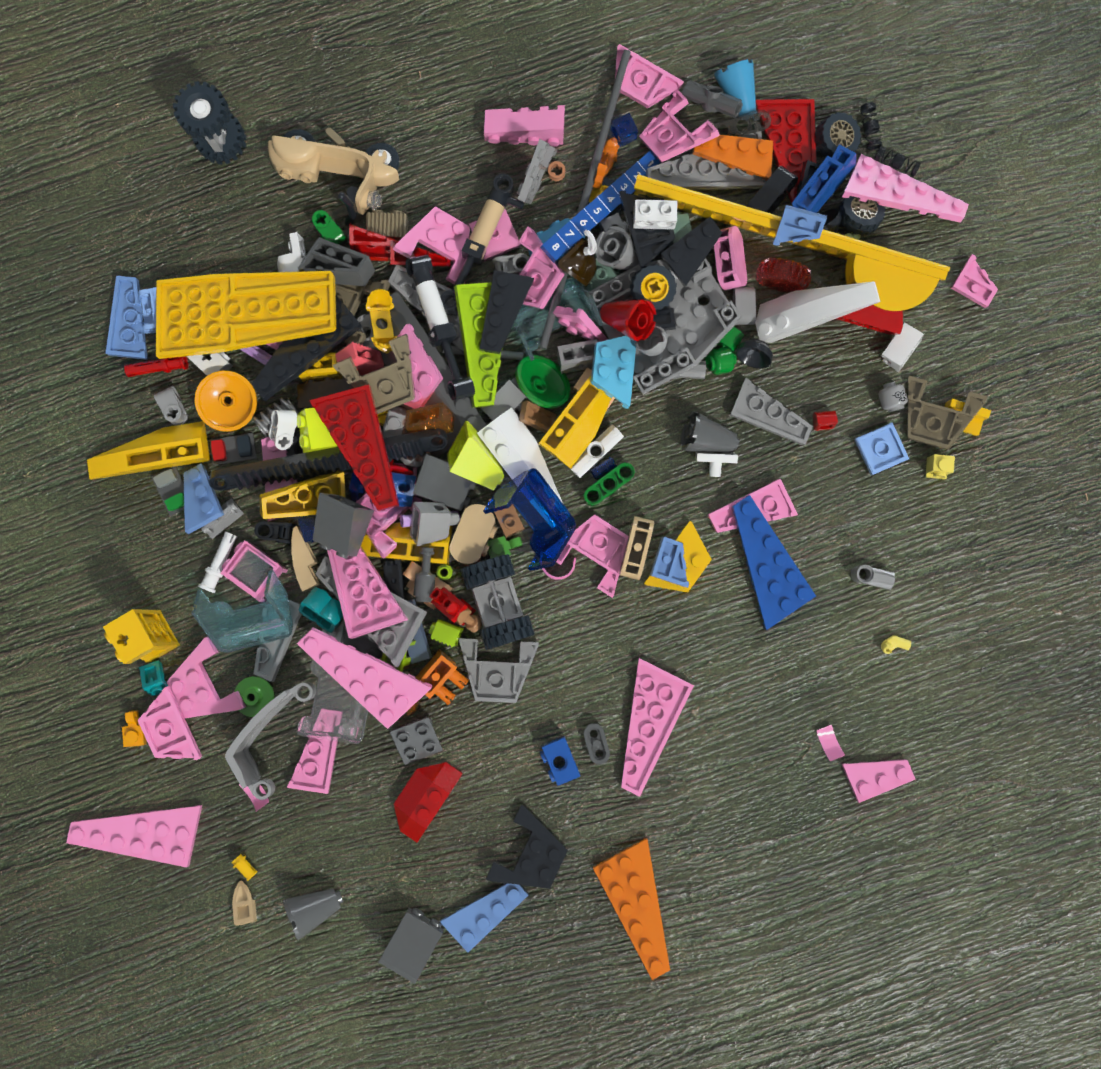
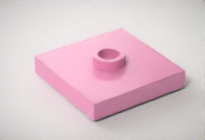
[469,209,521,261]

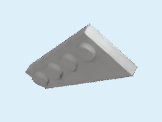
[253,591,301,682]

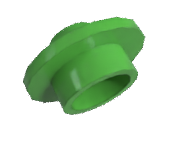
[234,676,274,717]

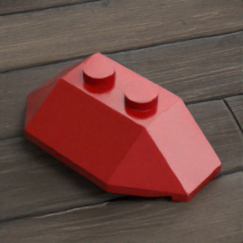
[394,762,463,843]

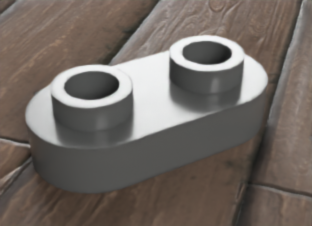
[584,723,610,764]

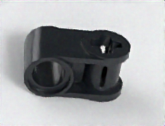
[254,521,296,544]

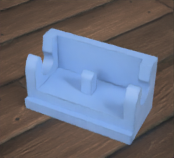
[139,287,157,334]

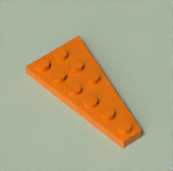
[593,838,670,980]

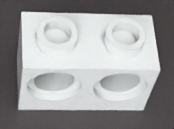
[633,200,677,229]

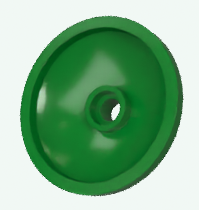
[516,355,571,408]

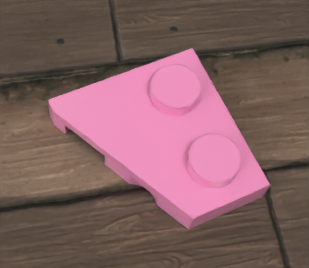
[951,254,998,308]

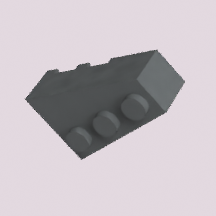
[298,238,375,286]

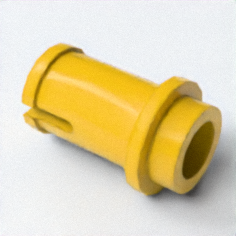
[231,854,258,881]

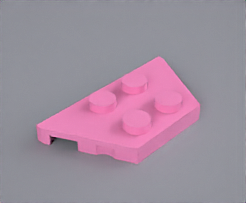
[615,44,684,108]
[553,306,608,342]
[138,686,202,760]

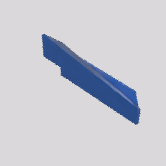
[792,144,856,213]

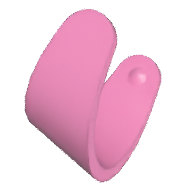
[541,553,576,580]

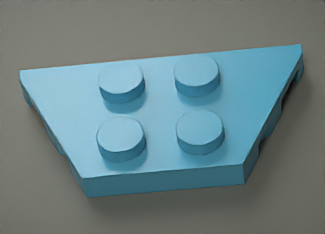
[591,336,637,409]

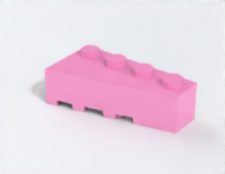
[484,105,565,146]

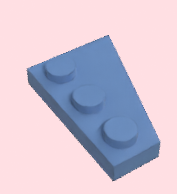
[184,463,224,534]

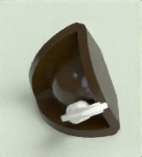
[558,230,597,287]

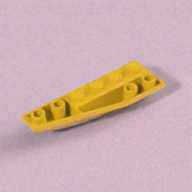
[539,375,611,469]
[87,421,210,480]
[361,522,453,565]

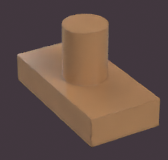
[519,401,556,433]

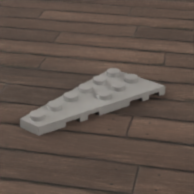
[646,129,766,190]

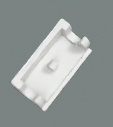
[881,323,924,372]

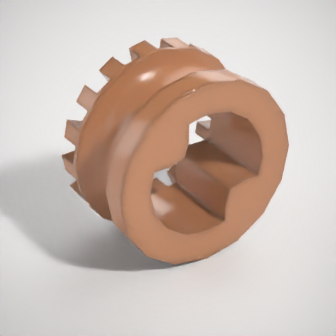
[548,161,565,182]

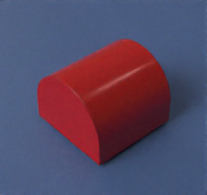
[813,410,838,431]

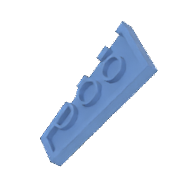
[106,276,148,360]
[440,883,529,952]

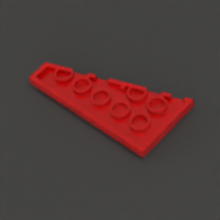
[756,99,816,204]
[309,384,400,511]

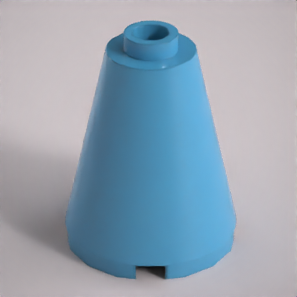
[714,59,756,120]

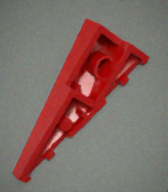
[349,224,451,266]

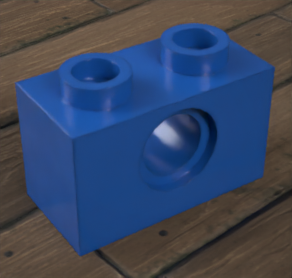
[540,736,580,786]

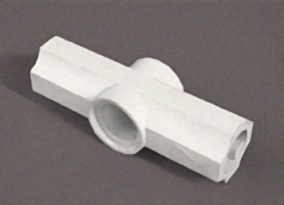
[571,424,624,478]

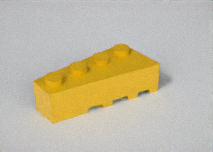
[259,469,345,519]

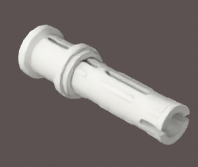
[198,532,237,593]

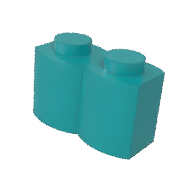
[298,587,344,633]

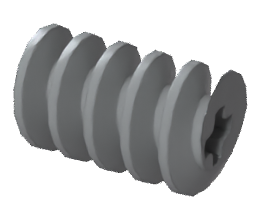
[253,397,299,437]

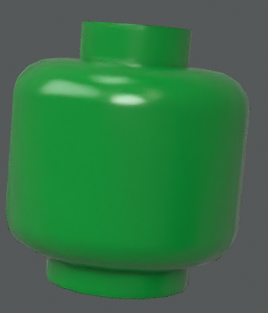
[705,347,737,375]

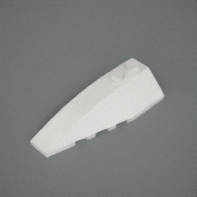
[755,281,880,343]
[477,407,569,528]

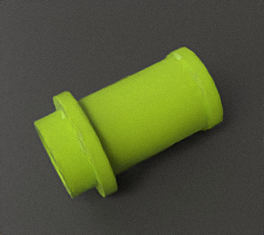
[436,564,453,580]

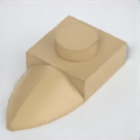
[232,881,257,926]

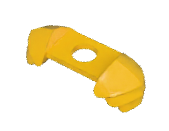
[366,289,398,354]

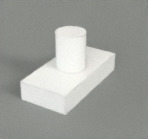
[695,452,738,477]

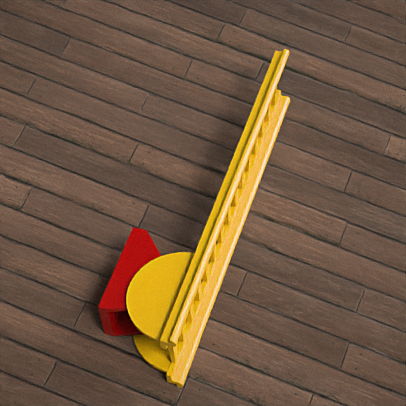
[634,174,950,336]

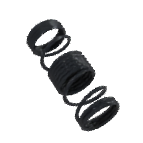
[860,102,882,150]
[874,145,921,177]

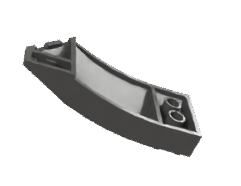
[379,291,487,458]

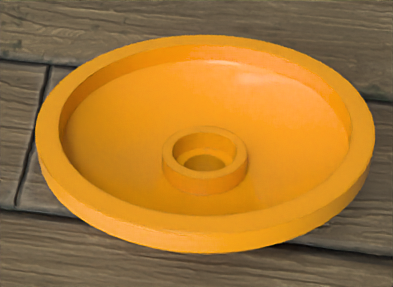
[195,370,257,431]

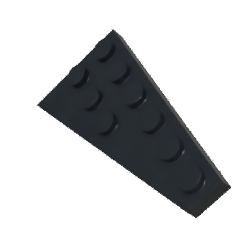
[252,295,362,401]

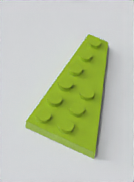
[454,282,503,408]

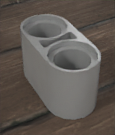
[733,287,756,325]

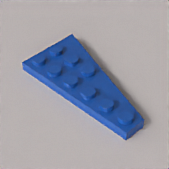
[731,495,816,630]

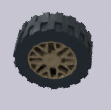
[815,112,861,158]
[838,196,885,236]

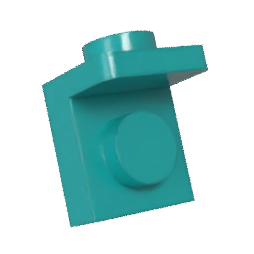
[139,660,168,696]

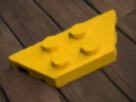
[644,521,712,592]

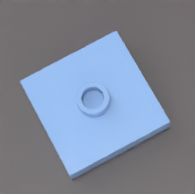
[854,423,909,476]

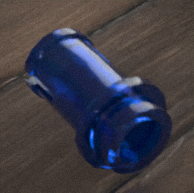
[590,457,617,480]

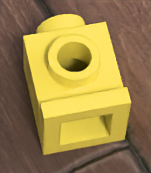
[925,454,955,479]

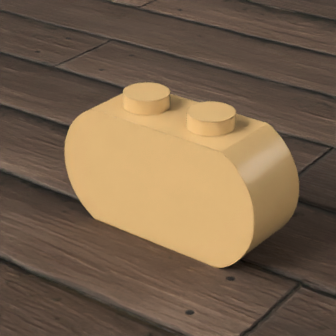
[449,504,498,565]
[619,516,654,580]

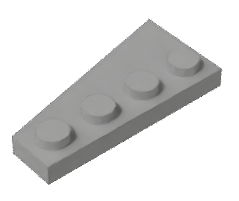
[730,378,813,446]

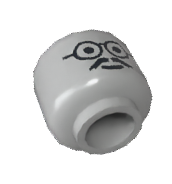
[878,381,908,412]

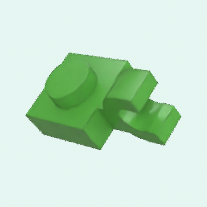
[487,536,523,559]

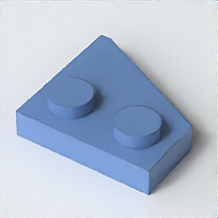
[773,205,827,245]
[650,537,689,588]

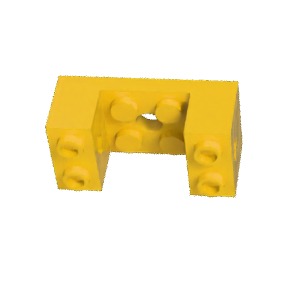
[103,609,180,664]

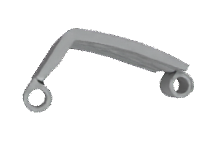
[225,682,316,800]

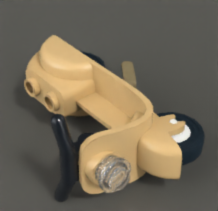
[268,128,399,226]

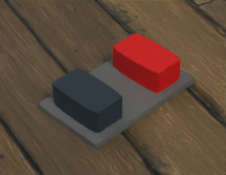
[209,433,257,466]

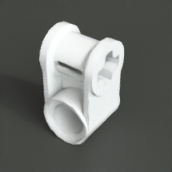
[268,410,297,450]

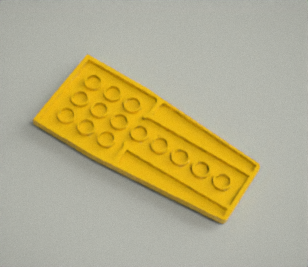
[156,271,336,359]

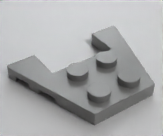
[517,139,558,204]
[459,638,539,703]

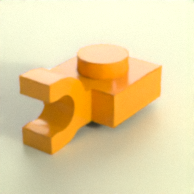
[122,710,146,747]

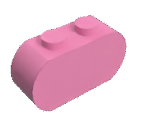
[714,226,747,290]

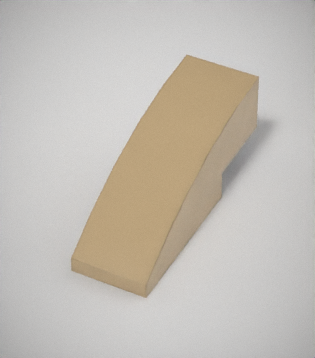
[291,526,321,592]

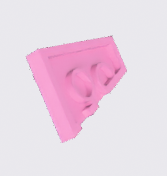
[841,759,915,803]

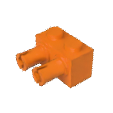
[415,649,469,705]

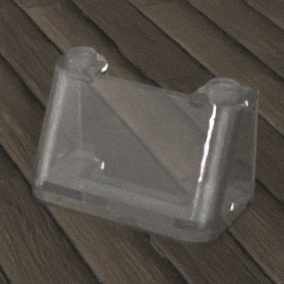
[297,659,368,744]

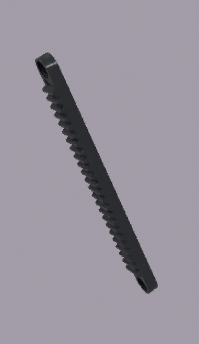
[209,428,447,491]

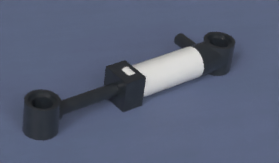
[406,255,475,401]

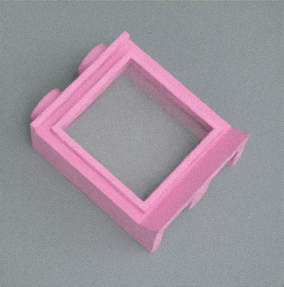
[220,540,288,602]

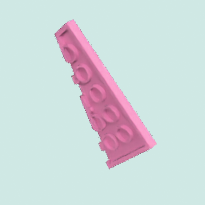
[842,154,969,223]
[297,627,432,729]
[66,805,202,867]

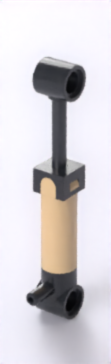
[440,174,525,316]

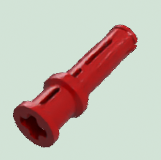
[124,356,189,378]

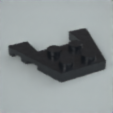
[485,805,568,889]

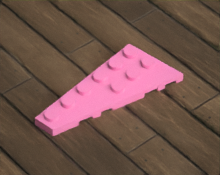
[327,546,408,639]
[621,658,694,797]

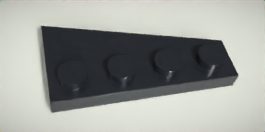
[480,270,534,354]

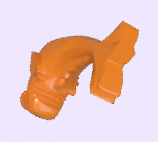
[593,137,620,189]

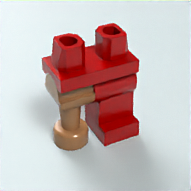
[429,586,482,632]

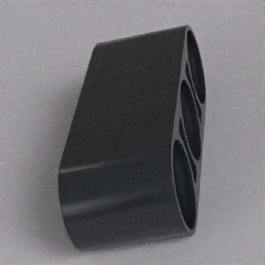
[747,166,798,214]

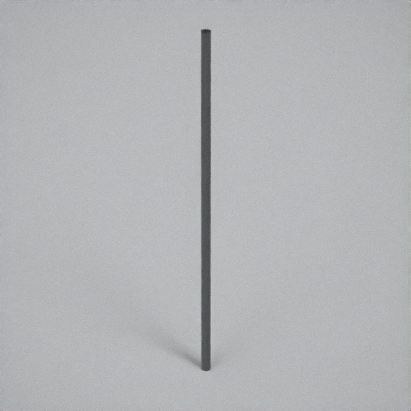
[539,50,631,350]

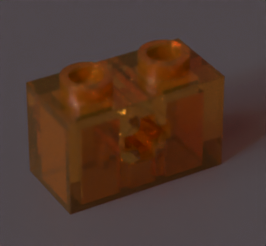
[405,403,454,433]

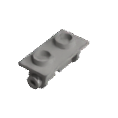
[201,498,244,539]

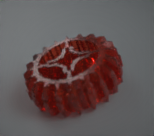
[756,258,811,293]

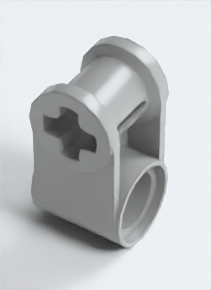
[492,253,529,275]
[154,386,188,426]

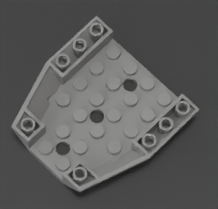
[586,258,741,395]

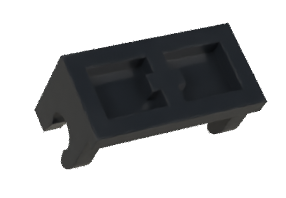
[383,559,406,600]

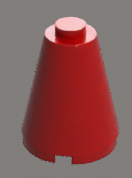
[600,299,656,341]

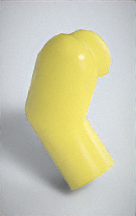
[881,635,912,654]

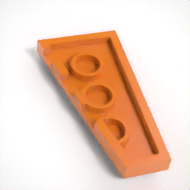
[692,135,773,181]

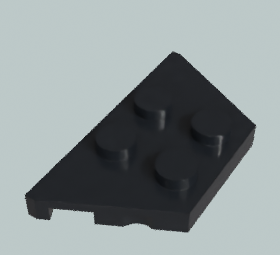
[619,191,675,268]

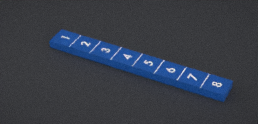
[540,150,661,263]

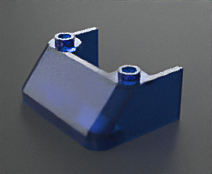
[483,468,576,571]

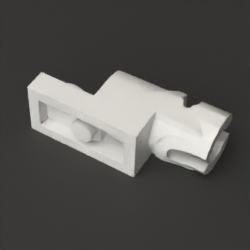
[277,232,306,272]

